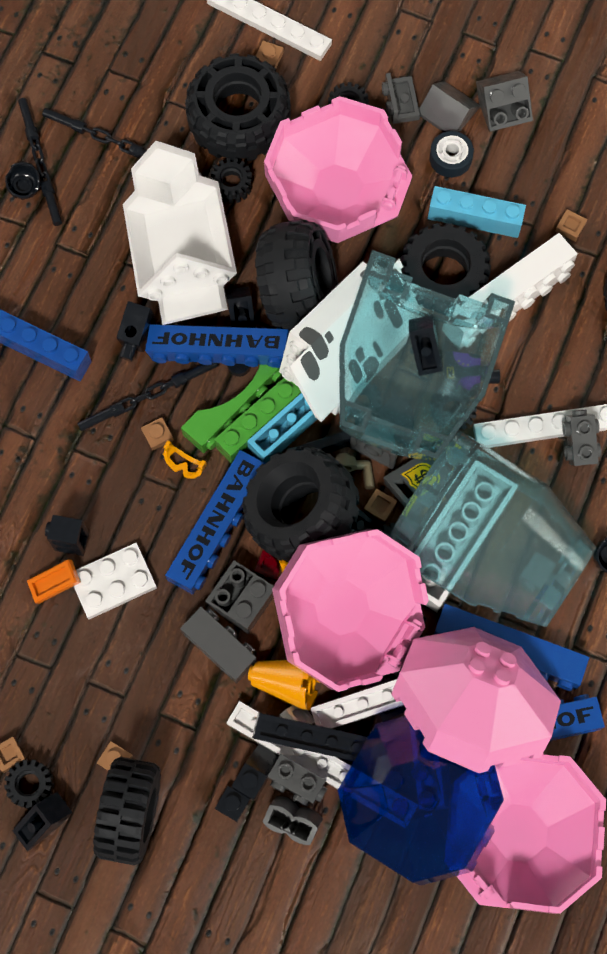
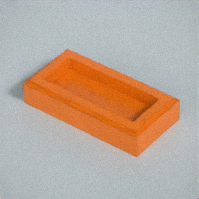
[27,559,81,604]

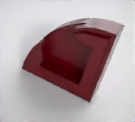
[254,550,279,582]

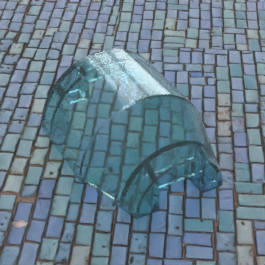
[339,250,515,460]
[389,431,597,627]

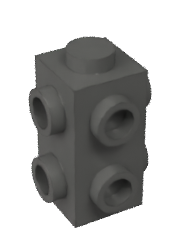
[562,410,601,466]
[268,754,328,806]

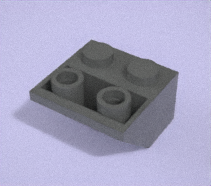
[476,71,533,132]
[205,560,274,634]

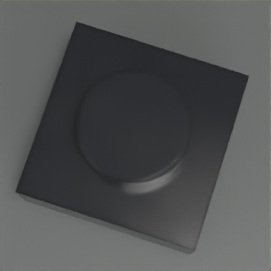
[215,786,250,823]

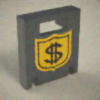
[383,449,460,516]

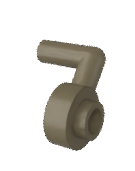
[335,453,375,489]

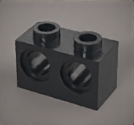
[45,515,89,556]

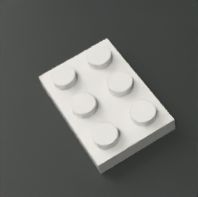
[74,543,157,619]

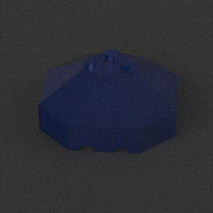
[338,716,504,885]

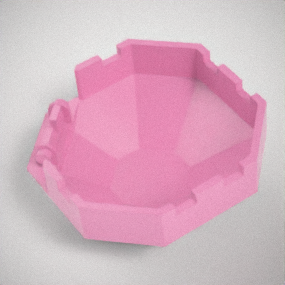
[264,96,412,243]
[272,529,429,692]
[391,627,561,773]
[444,753,606,914]

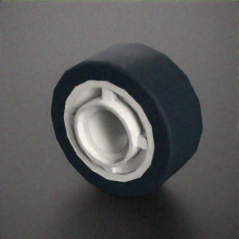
[429,131,474,178]

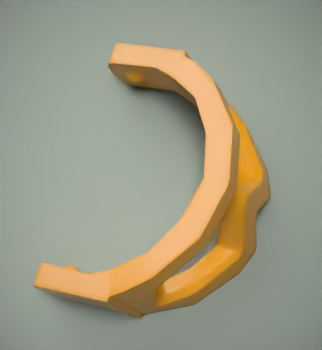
[163,440,207,479]

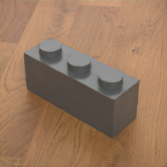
[180,607,257,684]

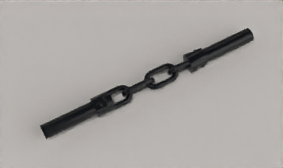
[18,98,62,226]
[42,108,147,159]
[77,363,218,431]

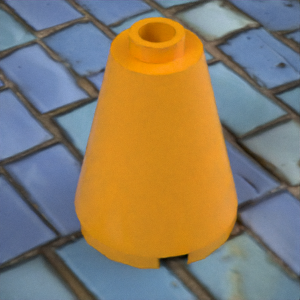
[248,660,320,710]

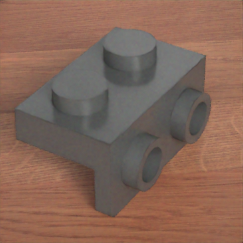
[381,73,420,124]

